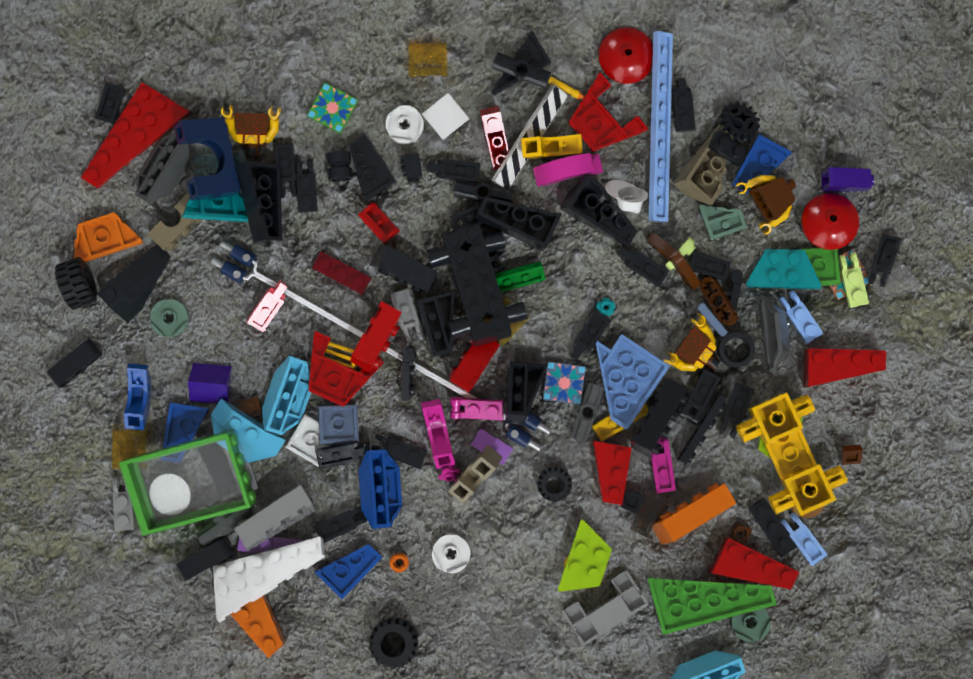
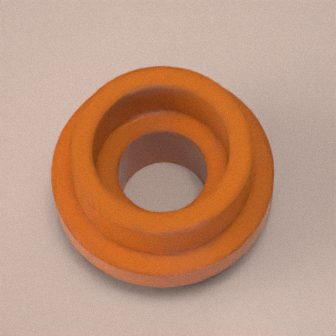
[390,553,409,572]

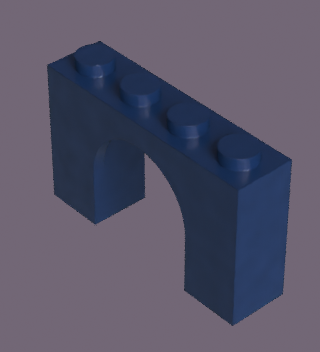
[174,117,240,201]

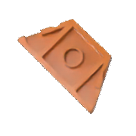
[73,212,144,263]

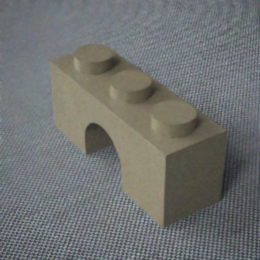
[147,193,203,252]
[448,445,502,503]

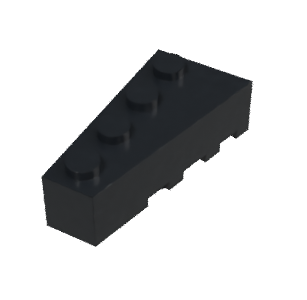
[235,161,283,243]
[474,197,562,251]
[631,378,690,459]

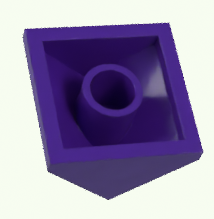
[188,363,232,403]

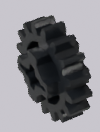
[719,101,761,142]

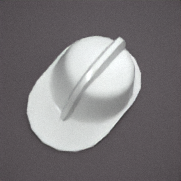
[605,180,648,214]

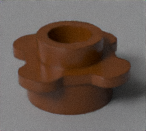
[729,522,752,545]

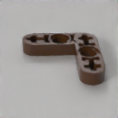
[646,232,701,291]

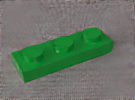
[495,261,546,293]

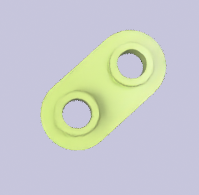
[665,237,696,270]

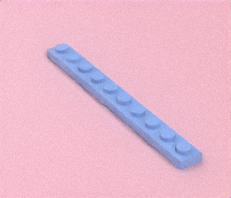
[648,31,673,222]

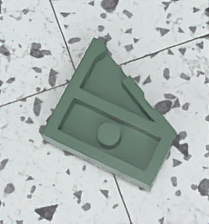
[698,205,747,241]

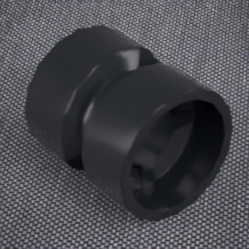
[326,151,353,182]

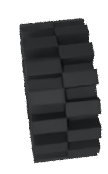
[537,467,572,502]

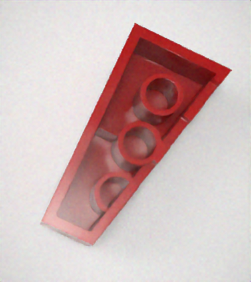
[804,348,886,388]
[709,537,799,590]

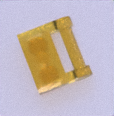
[409,43,447,78]
[112,430,148,469]

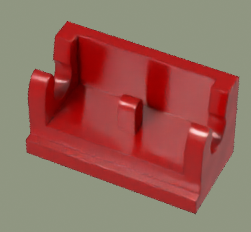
[358,203,400,245]

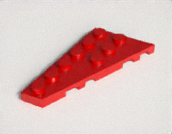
[81,82,191,189]

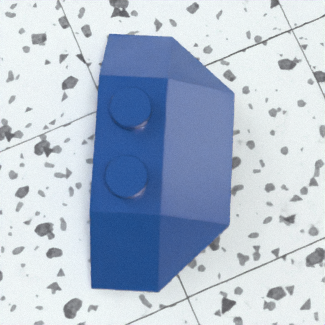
[359,449,402,529]

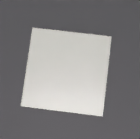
[422,93,469,140]

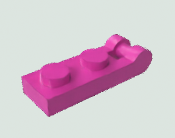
[450,397,504,421]
[651,437,676,493]

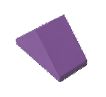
[471,429,513,465]

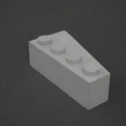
[234,485,315,551]

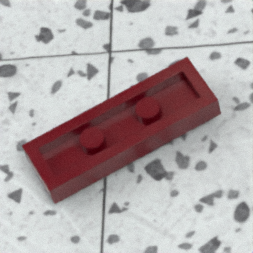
[312,252,372,295]

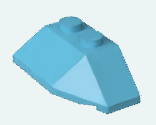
[262,356,311,435]
[211,398,286,463]
[671,650,746,679]

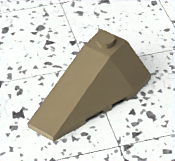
[673,124,734,205]

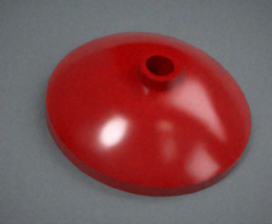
[598,27,653,84]
[801,193,859,250]

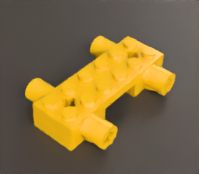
[736,393,848,516]

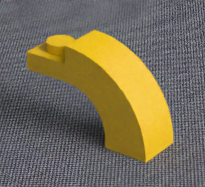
[521,134,583,158]

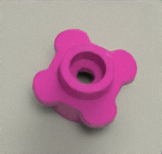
[438,465,460,482]

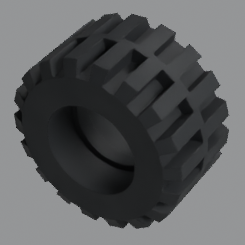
[55,257,97,310]
[369,617,418,669]

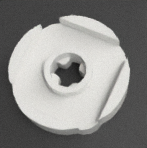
[386,105,424,144]
[432,534,471,573]

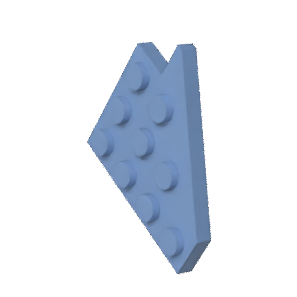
[596,334,670,430]

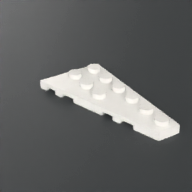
[213,537,325,622]

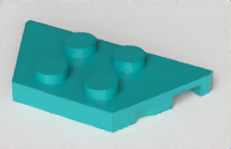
[182,193,248,222]
[746,249,821,289]

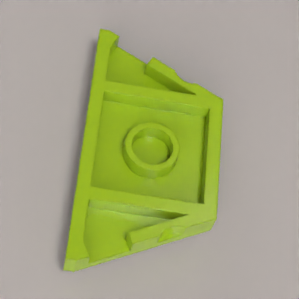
[557,519,612,592]

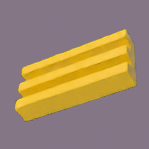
[324,342,356,370]

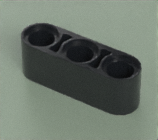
[47,339,103,388]
[176,537,234,581]

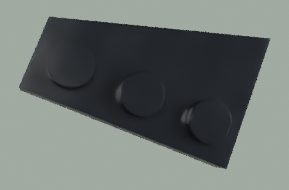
[349,134,396,203]

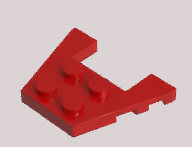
[568,72,649,152]
[308,331,384,407]

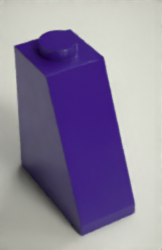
[821,167,874,193]

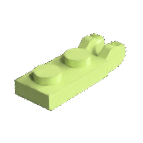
[839,252,869,308]

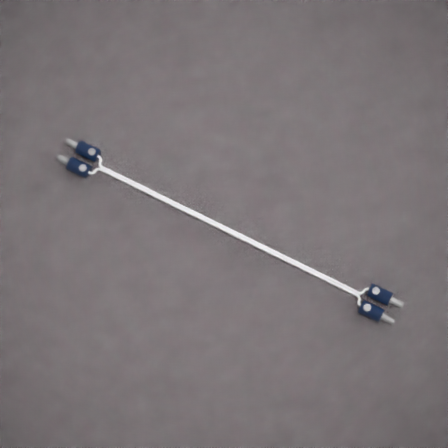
[211,241,552,451]

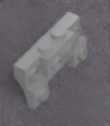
[562,570,649,646]

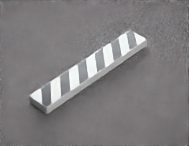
[492,84,568,189]

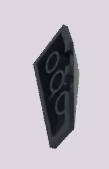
[559,175,637,248]
[97,244,171,323]

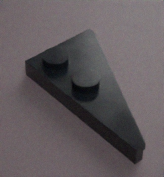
[491,31,551,97]

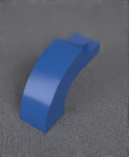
[124,363,151,430]

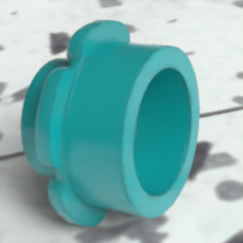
[597,298,616,316]

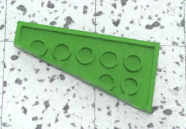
[647,578,777,635]

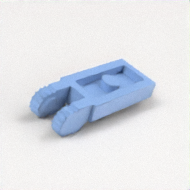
[779,290,823,344]
[780,512,827,566]

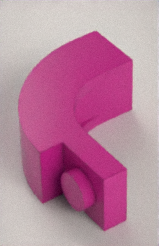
[533,153,603,187]
[421,399,455,469]

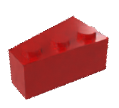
[350,301,402,372]
[449,339,500,393]
[592,441,632,505]

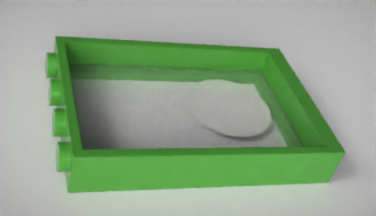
[119,429,256,536]

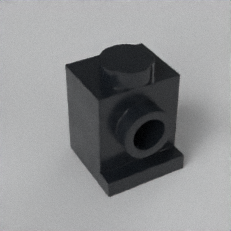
[400,154,423,184]

